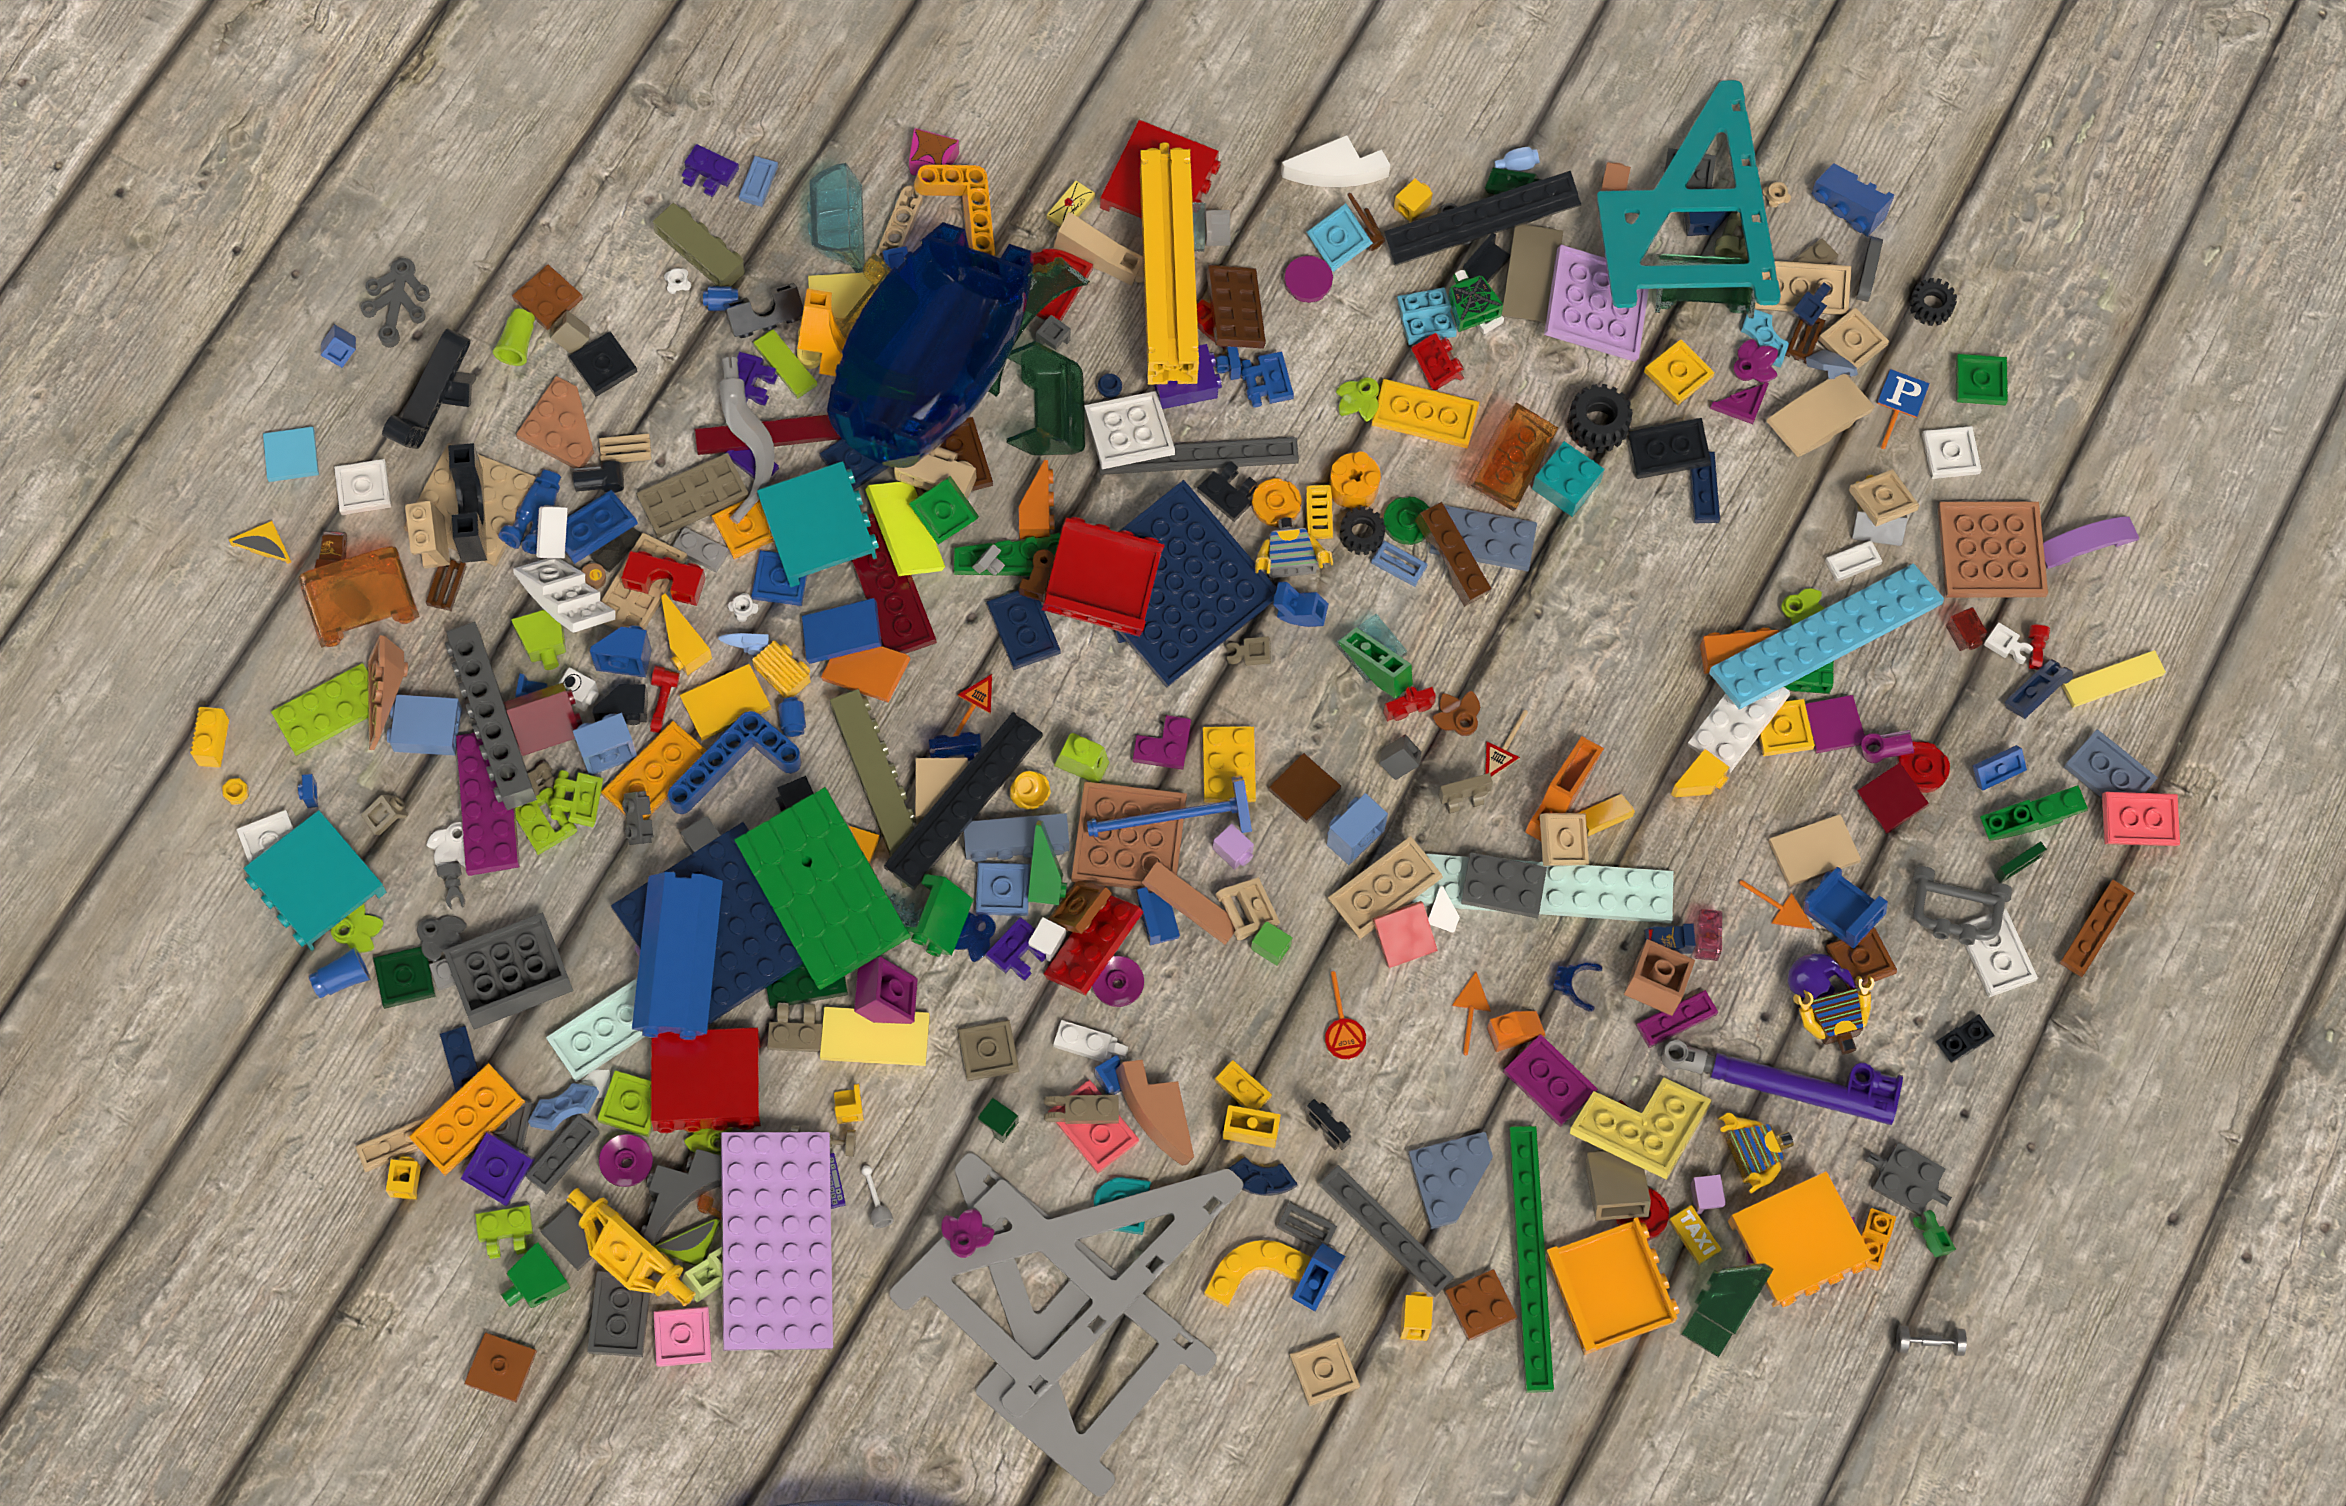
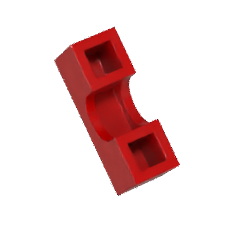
[621,551,706,606]

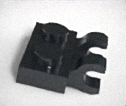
[1197,461,1257,522]
[1305,1099,1351,1150]

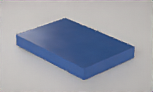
[565,490,638,564]
[802,598,882,664]

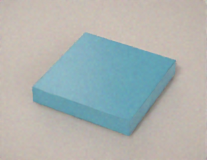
[1307,203,1373,272]
[263,427,319,482]

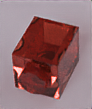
[1946,607,1987,651]

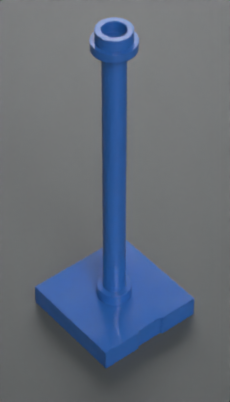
[1087,775,1252,837]

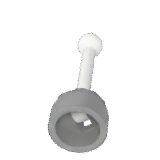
[861,1165,894,1228]

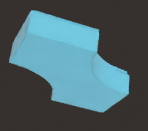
[1741,308,1789,368]

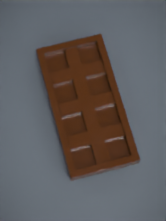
[1207,265,1266,349]

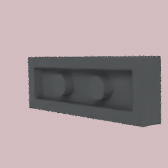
[525,1115,600,1195]

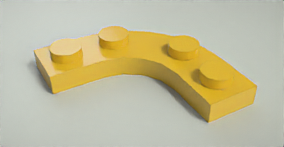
[1204,1240,1312,1307]

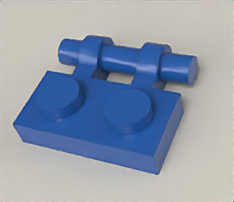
[1241,352,1294,408]

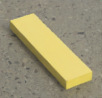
[2062,650,2166,708]

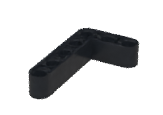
[382,328,471,449]

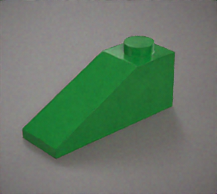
[1339,627,1413,699]
[1028,820,1067,905]

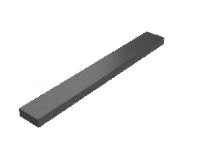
[1099,437,1299,475]

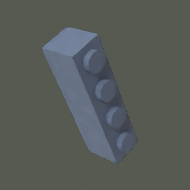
[964,813,1069,862]

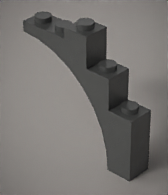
[640,1149,721,1247]

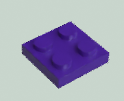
[460,1131,535,1206]

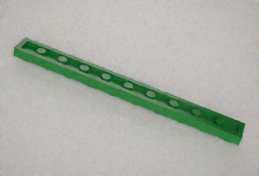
[1509,1126,1554,1393]

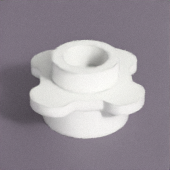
[664,268,691,294]
[728,593,758,622]

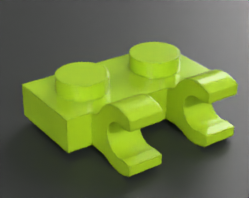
[475,1205,534,1259]

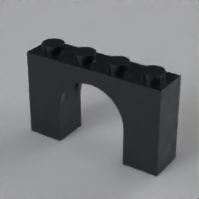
[448,443,487,563]

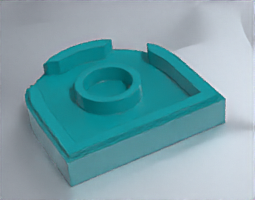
[1094,1177,1151,1235]

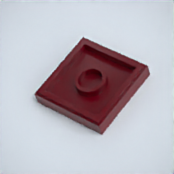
[1857,762,1929,834]

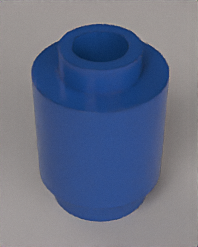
[703,286,738,311]
[778,697,806,737]

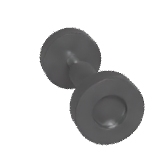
[1896,1326,1967,1356]

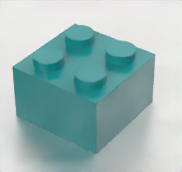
[1532,441,1605,517]

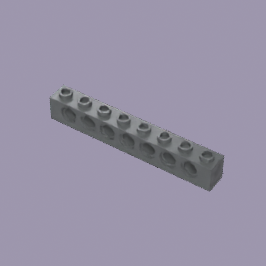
[445,622,537,810]

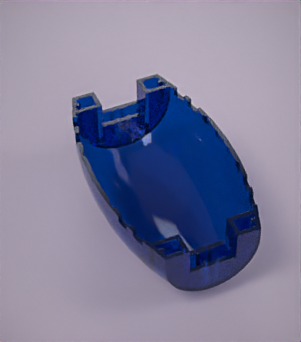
[827,222,1034,468]

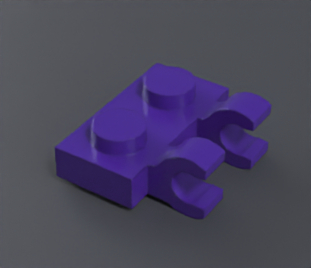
[682,144,739,197]
[737,351,778,406]
[985,917,1046,981]

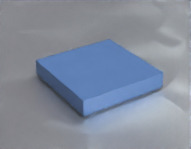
[976,863,1030,916]

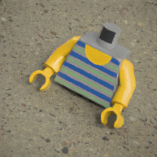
[1255,518,1333,578]

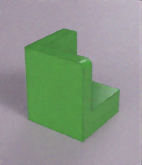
[1251,922,1293,966]

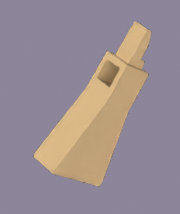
[1053,212,1144,286]

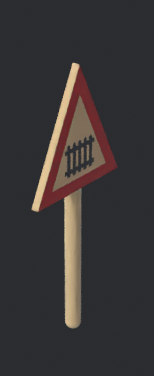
[1485,710,1528,778]

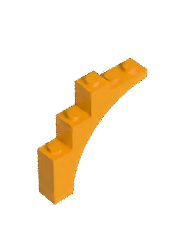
[797,289,918,403]

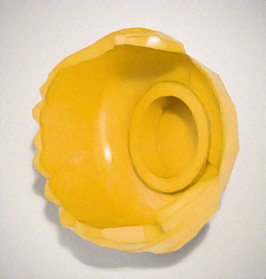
[1010,771,1051,810]

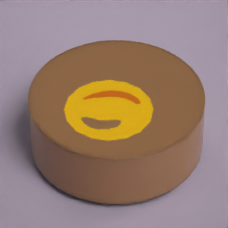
[581,563,606,589]

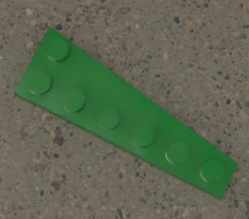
[954,533,1060,576]

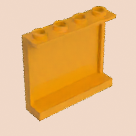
[1728,1171,1872,1308]
[1545,1217,1680,1355]

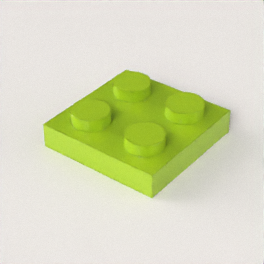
[597,1071,652,1137]

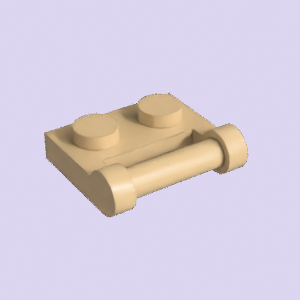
[1216,877,1280,940]

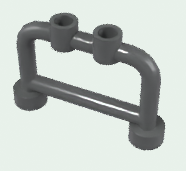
[1913,866,2012,945]

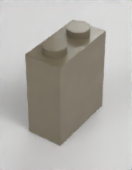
[1585,1150,1651,1221]

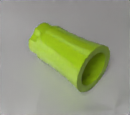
[493,308,535,366]

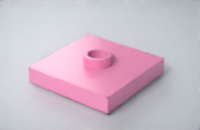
[654,1307,712,1367]

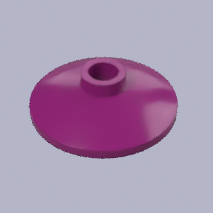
[1092,956,1144,1007]
[599,1134,653,1187]

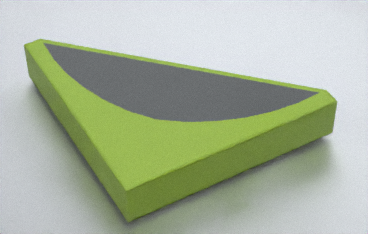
[655,1219,720,1266]

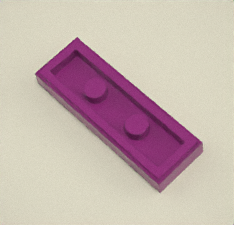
[1636,990,1718,1048]

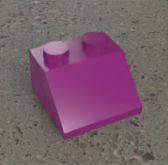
[854,956,918,1024]

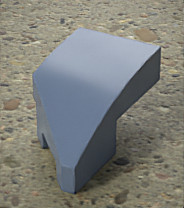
[1806,349,1858,379]

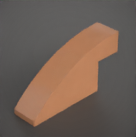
[1116,1060,1194,1166]

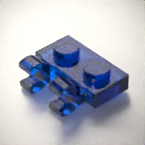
[929,732,982,761]

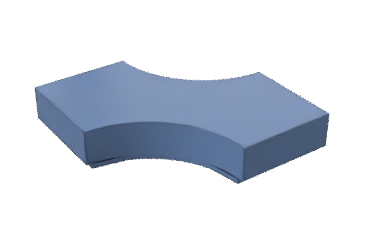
[528,1083,599,1131]

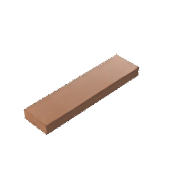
[1141,861,1236,945]

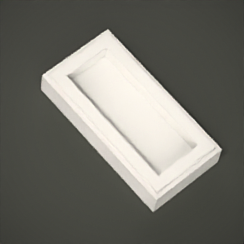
[1825,540,1882,582]

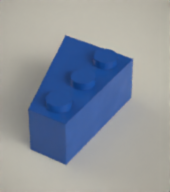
[1811,163,1895,237]

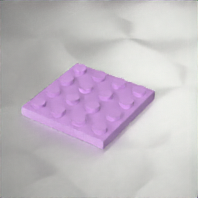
[1544,245,1649,362]

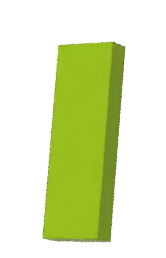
[753,329,818,399]

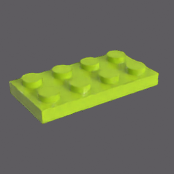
[271,663,369,756]

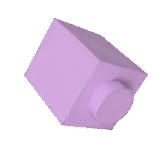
[1213,824,1254,870]

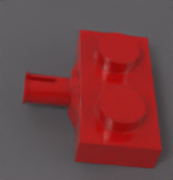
[1383,686,1436,722]

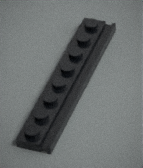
[1384,170,1581,266]
[884,712,1043,890]

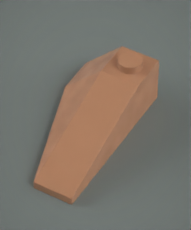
[368,635,408,750]

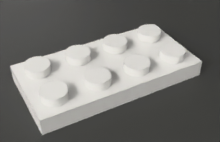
[1688,687,1790,773]

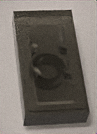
[590,527,642,573]

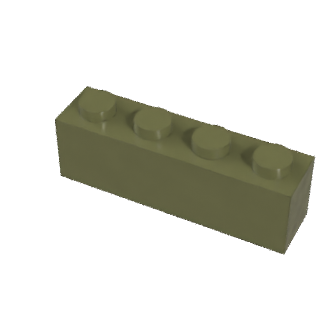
[653,202,745,286]

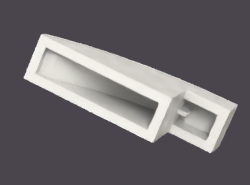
[1281,135,1390,187]

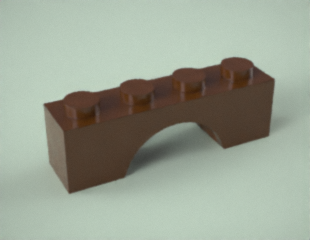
[1415,502,1492,607]

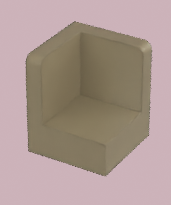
[550,310,590,354]

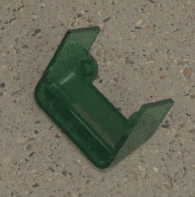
[1652,254,1756,318]
[1005,341,1085,456]
[1681,1263,1774,1358]

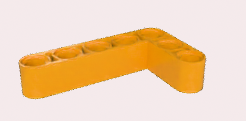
[913,165,996,285]

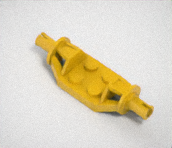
[566,1188,696,1306]

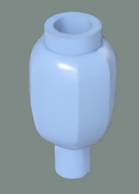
[1494,147,1540,172]

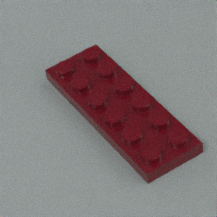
[851,513,937,654]

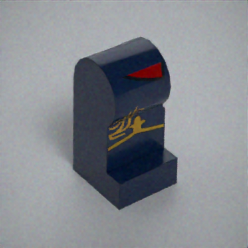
[1644,923,1696,954]

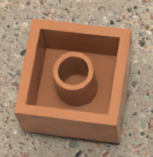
[1624,939,1695,1016]

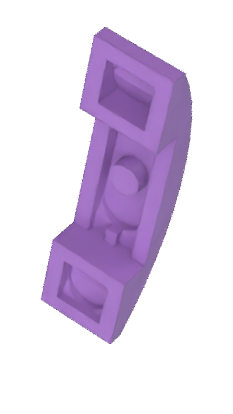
[2043,517,2139,569]

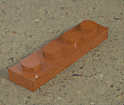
[2059,880,2135,977]

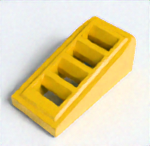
[1305,485,1333,539]

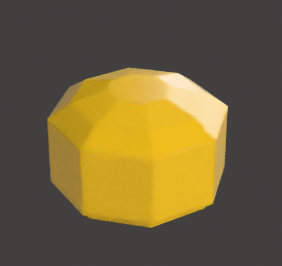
[222,778,249,805]

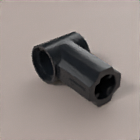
[573,461,624,493]

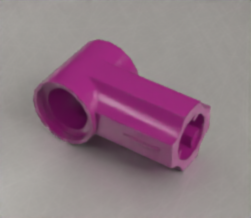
[1861,730,1914,763]

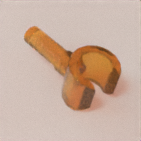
[697,1195,722,1221]

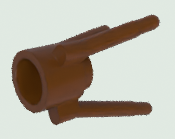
[1347,192,1385,251]

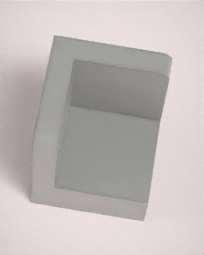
[1205,210,1231,246]

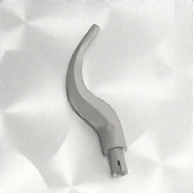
[719,357,775,524]

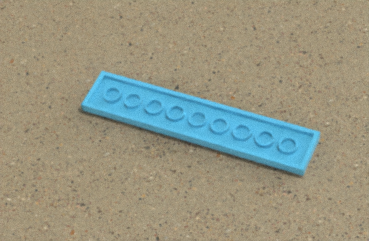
[1709,563,1944,710]

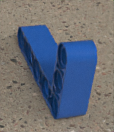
[668,711,802,814]

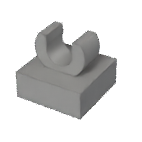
[972,544,1005,576]

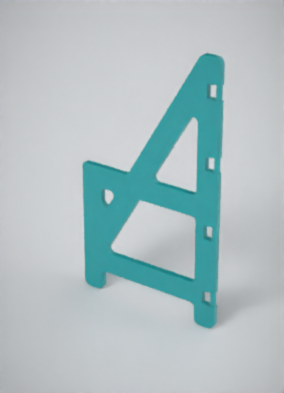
[1597,80,1781,308]

